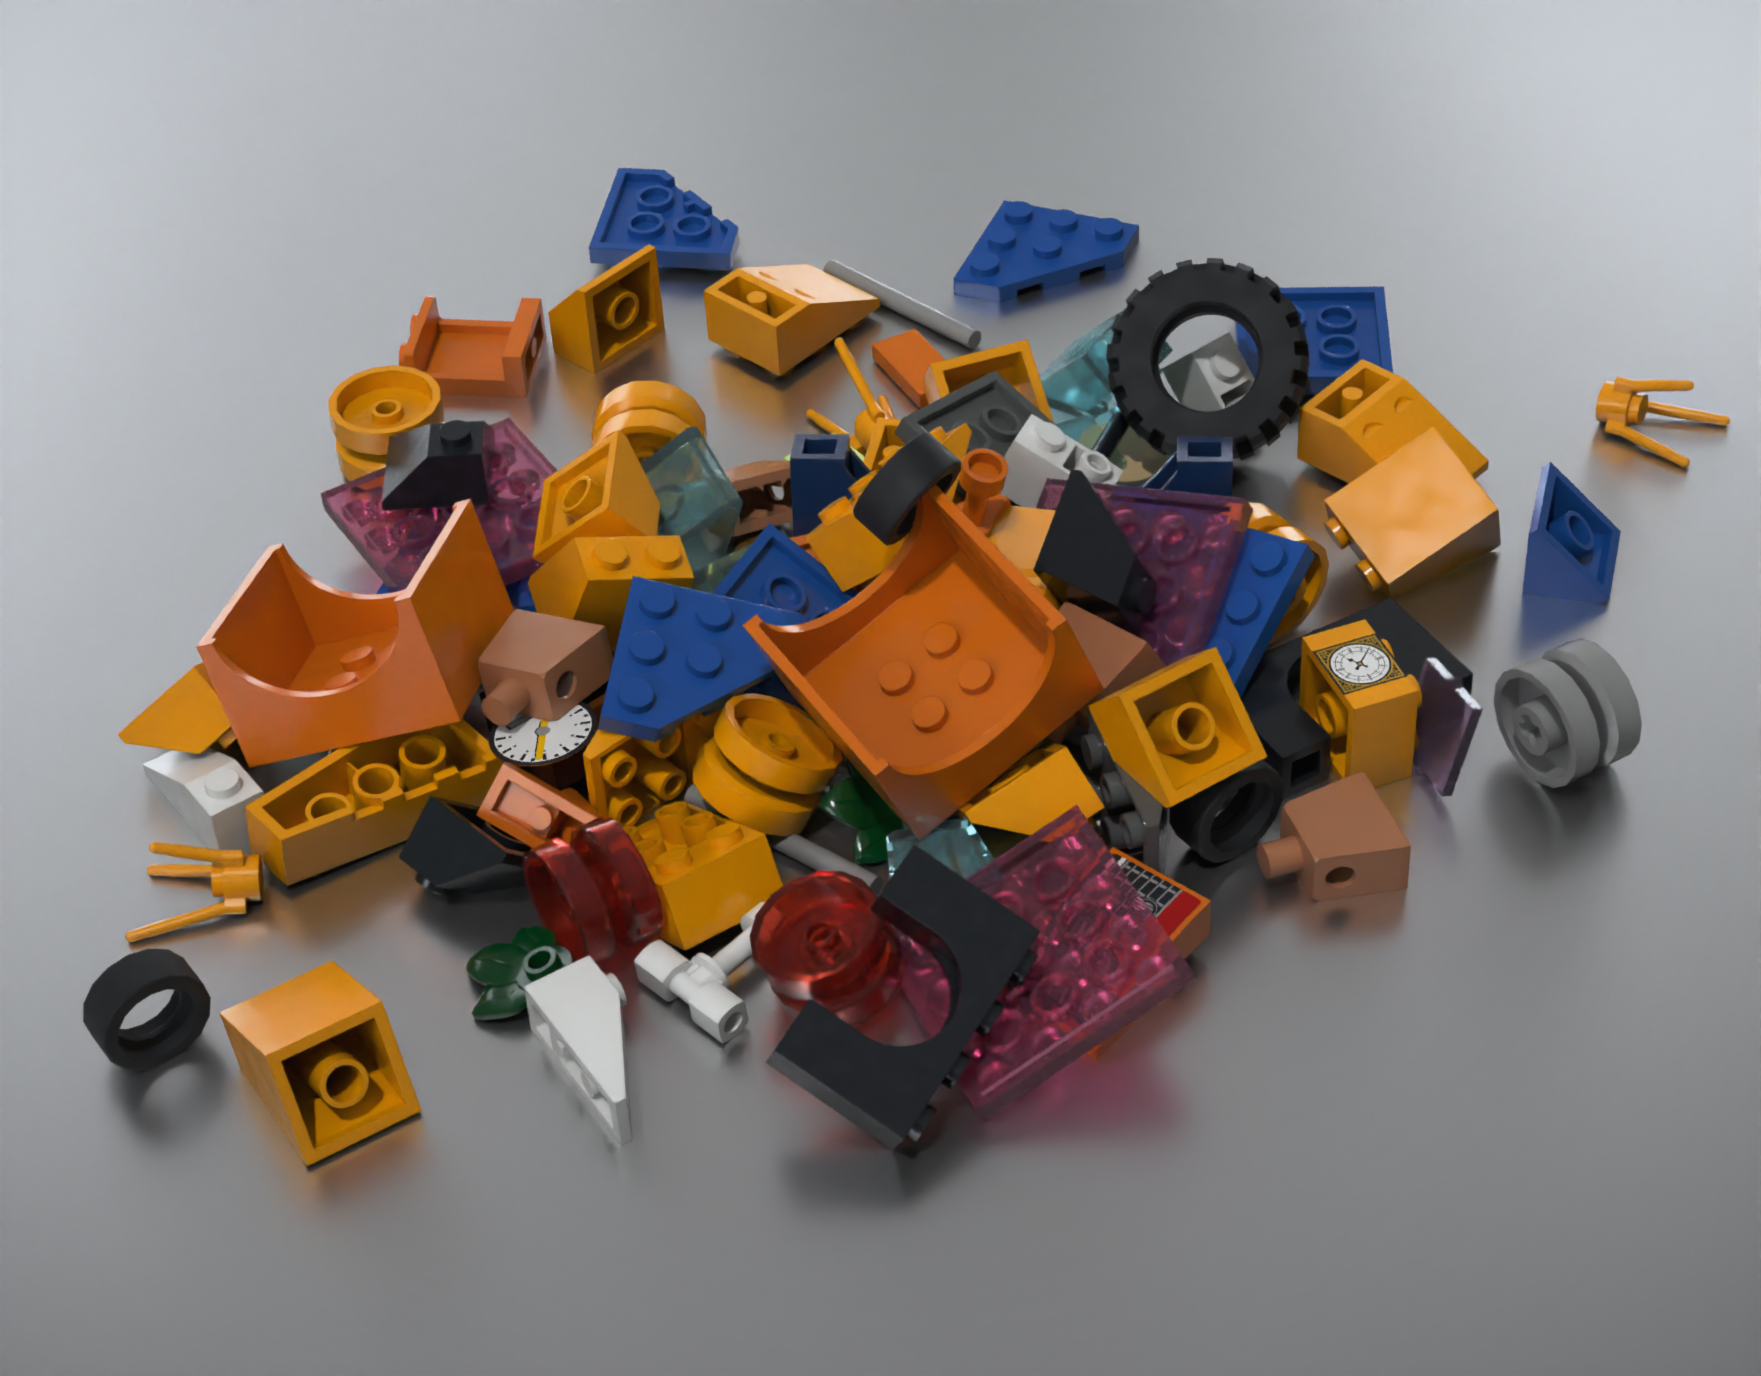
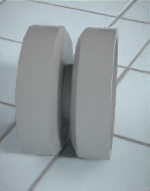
[1494,638,1642,788]

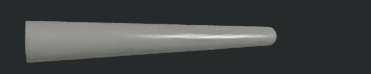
[823,260,981,349]
[684,784,883,898]

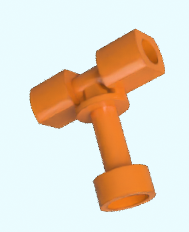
[956,448,1011,536]

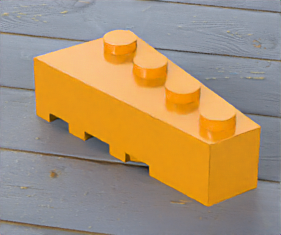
[245,718,505,886]

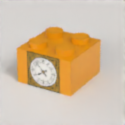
[1299,619,1422,788]

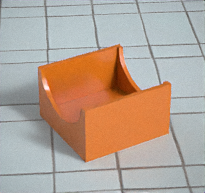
[742,484,1104,841]
[197,499,514,768]

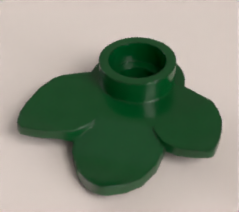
[820,758,911,865]
[465,926,575,1020]

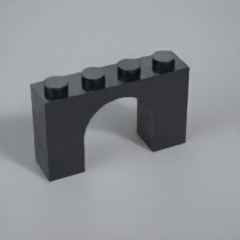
[1240,598,1473,799]
[765,844,1040,1150]

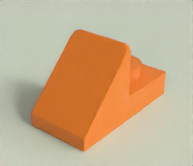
[476,762,607,873]

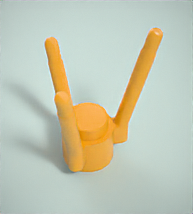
[806,338,895,455]
[1596,376,1730,468]
[125,842,264,942]

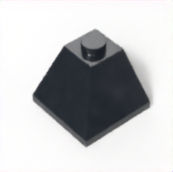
[381,420,495,510]
[1033,470,1157,634]
[398,795,578,895]

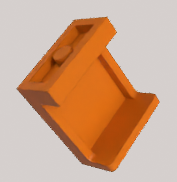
[399,296,547,398]

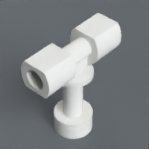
[634,902,792,1043]

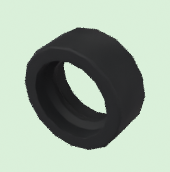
[853,432,961,545]
[1169,759,1284,863]
[83,949,211,1070]

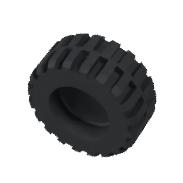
[1106,258,1310,461]

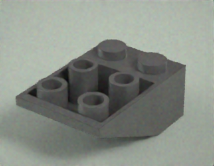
[1081,709,1172,874]

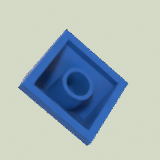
[1522,462,1621,605]

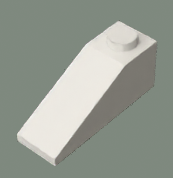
[143,748,264,855]
[524,955,632,1145]

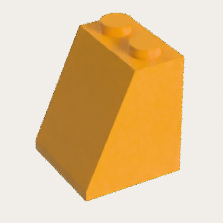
[1323,426,1501,600]
[528,535,694,648]
[219,961,422,1166]

